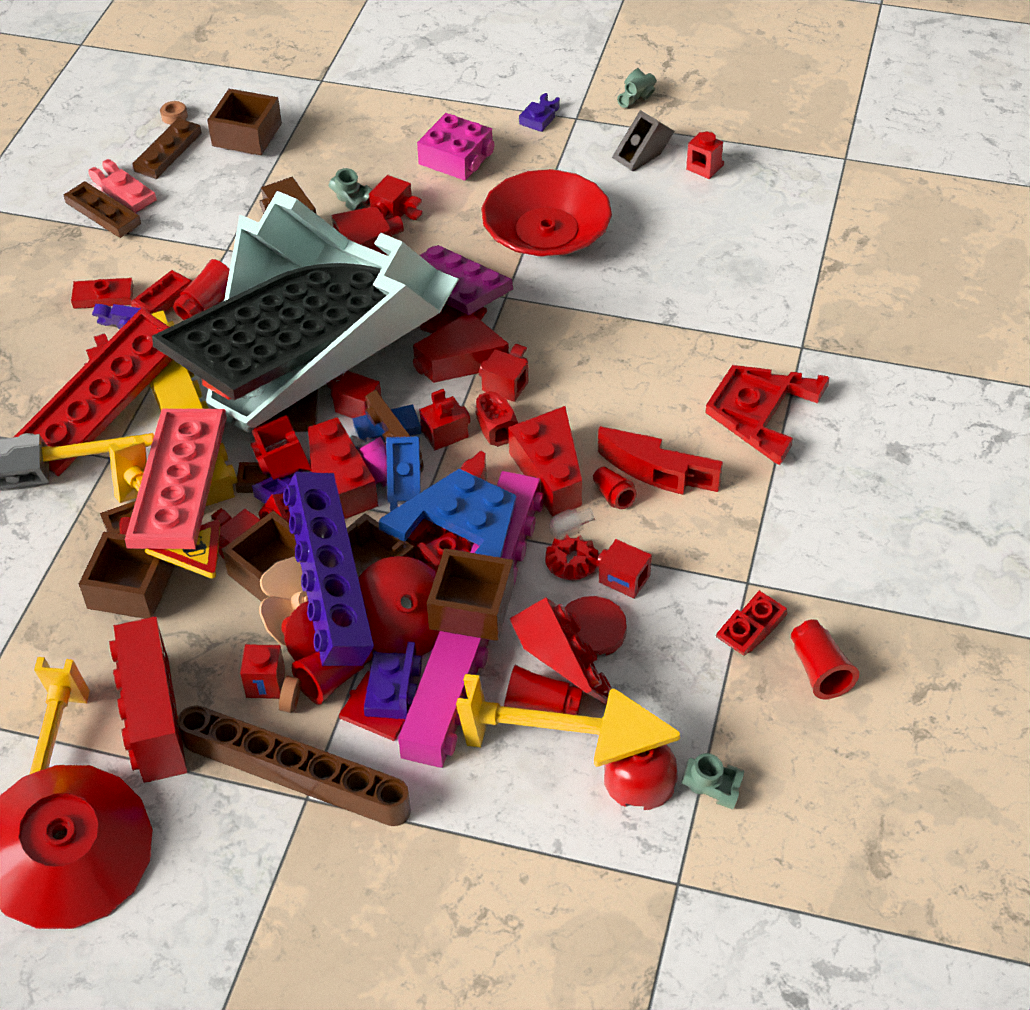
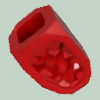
[475,391,518,447]

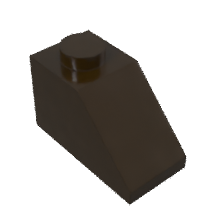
[612,110,675,171]

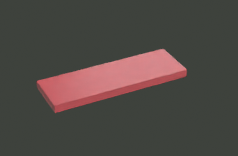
[125,409,227,549]

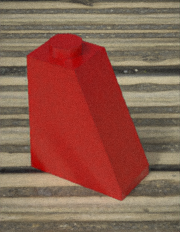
[413,314,509,383]

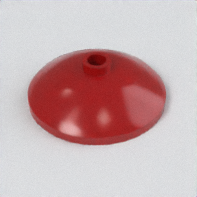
[358,556,440,656]

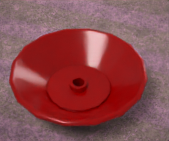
[481,169,612,257]
[0,765,153,929]

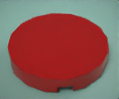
[564,596,627,657]

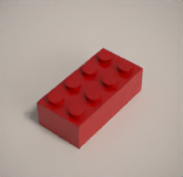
[109,616,188,783]

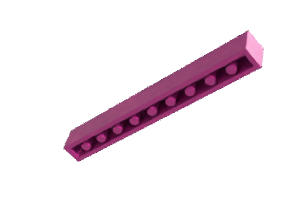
[398,471,545,768]

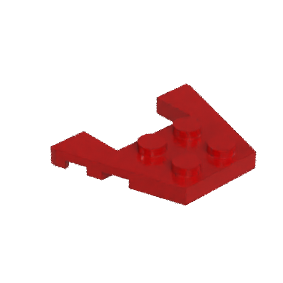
[705,365,830,465]

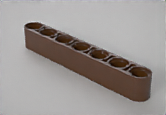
[177,705,411,826]

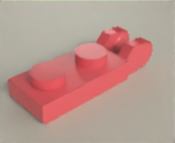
[89,159,157,213]

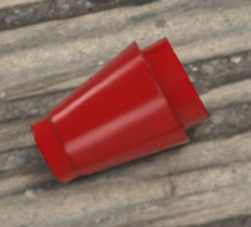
[593,466,637,509]

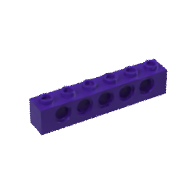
[283,472,374,666]

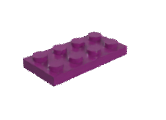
[419,245,514,315]

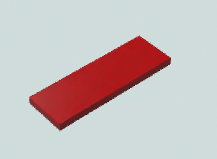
[13,308,173,477]

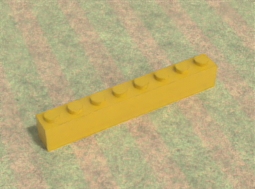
[128,311,237,506]

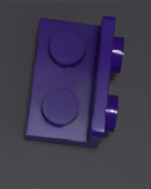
[364,642,422,719]

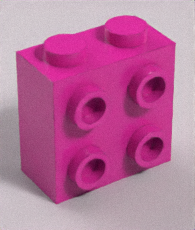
[417,113,495,181]

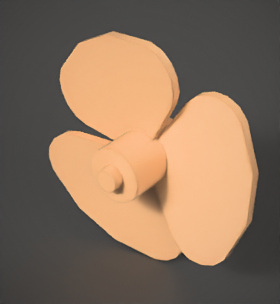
[259,557,308,646]

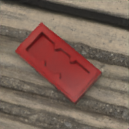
[131,270,193,314]
[71,277,134,309]

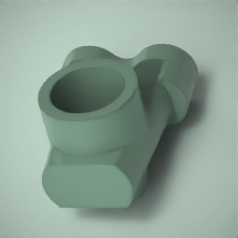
[617,68,657,108]
[328,168,373,211]
[681,753,744,810]

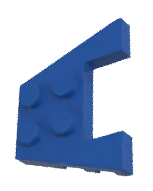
[379,469,516,558]

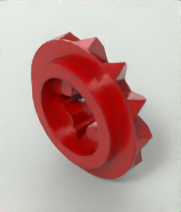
[545,534,599,580]

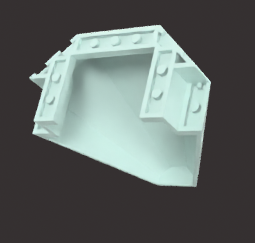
[206,191,459,434]

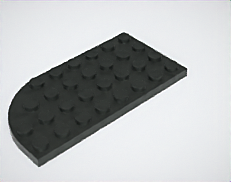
[152,263,387,401]

